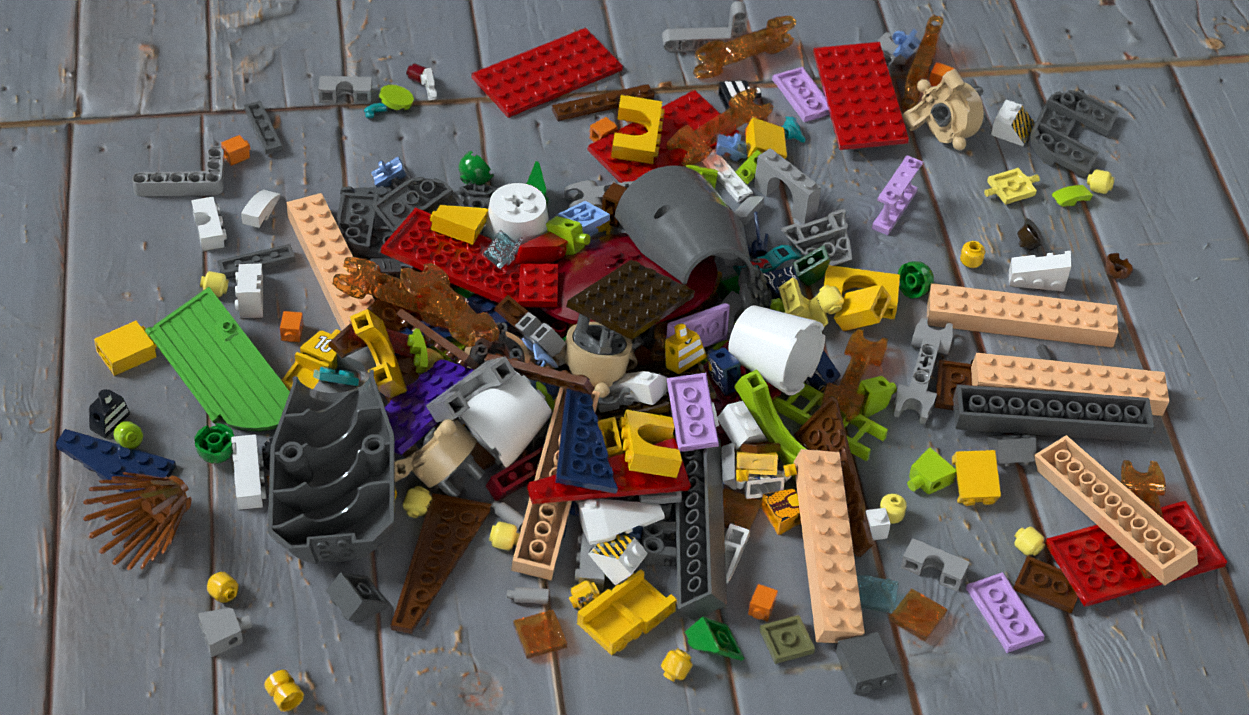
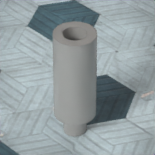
[492,501,524,532]
[507,587,549,604]

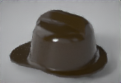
[1017,218,1043,250]

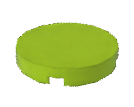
[379,85,414,110]

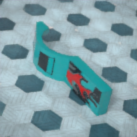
[733,245,804,274]

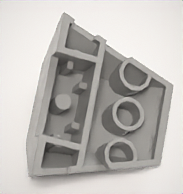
[780,208,852,266]

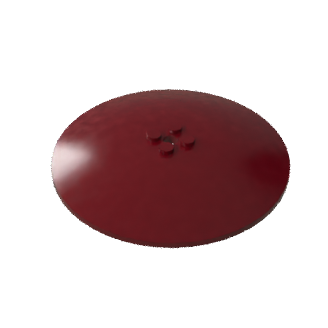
[539,233,718,325]

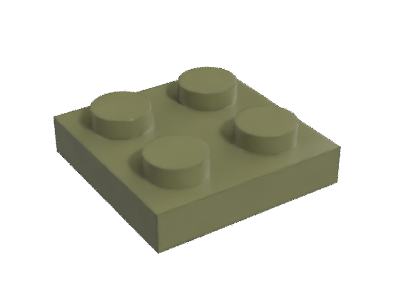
[759,615,815,664]

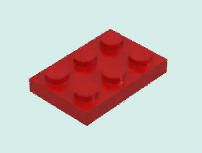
[519,263,558,307]

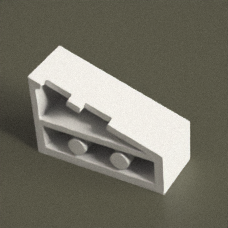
[1009,251,1071,292]
[235,263,263,319]
[231,434,266,510]

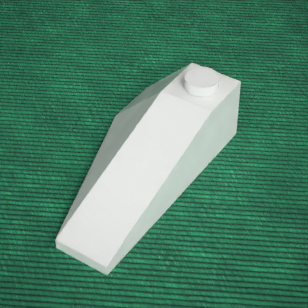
[609,371,668,405]
[578,499,665,545]

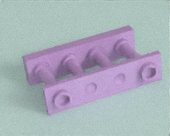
[872,156,923,235]

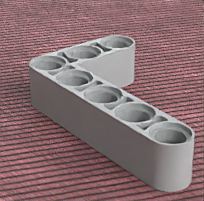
[662,1,748,51]
[132,146,225,196]

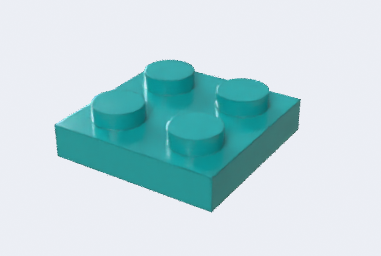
[313,367,359,386]

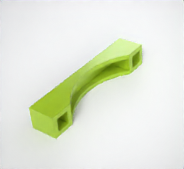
[734,369,808,482]

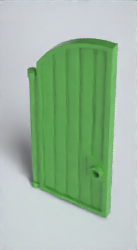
[145,287,290,431]

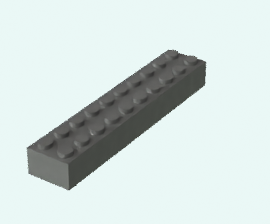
[953,385,1154,442]
[676,438,727,620]

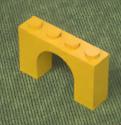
[611,95,665,164]
[823,265,900,319]
[350,309,407,399]
[619,410,682,478]

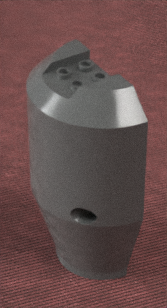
[615,166,755,284]
[268,370,395,564]

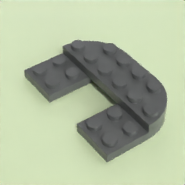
[1030,90,1119,178]
[372,177,482,235]
[337,192,393,258]

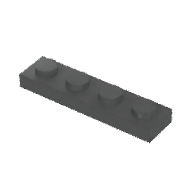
[244,101,283,155]
[217,244,295,278]

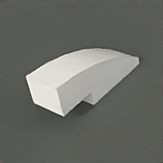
[241,190,280,228]
[724,524,750,584]

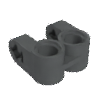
[640,521,677,566]

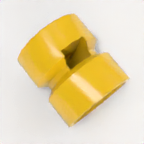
[264,670,304,712]

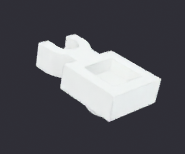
[421,68,437,101]

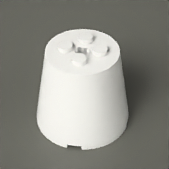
[483,183,549,250]
[729,305,825,395]
[456,371,553,469]

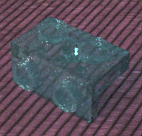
[483,230,524,269]
[857,574,899,614]

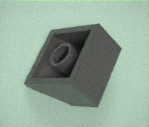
[986,434,1037,467]
[326,572,389,622]

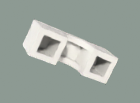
[191,197,227,251]

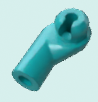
[364,103,387,118]

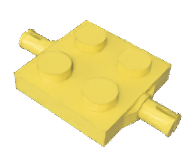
[984,168,1040,205]

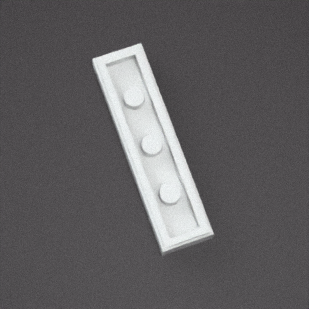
[700,149,753,203]

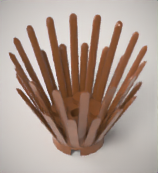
[83,472,192,570]

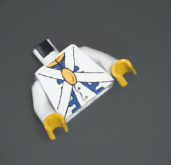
[736,464,797,499]

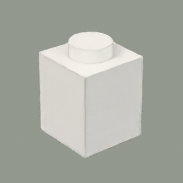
[866,508,891,540]

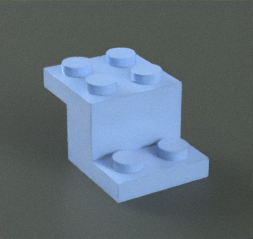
[558,201,610,237]

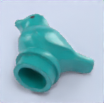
[782,116,806,143]

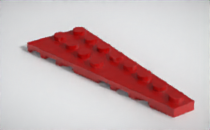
[527,438,691,504]

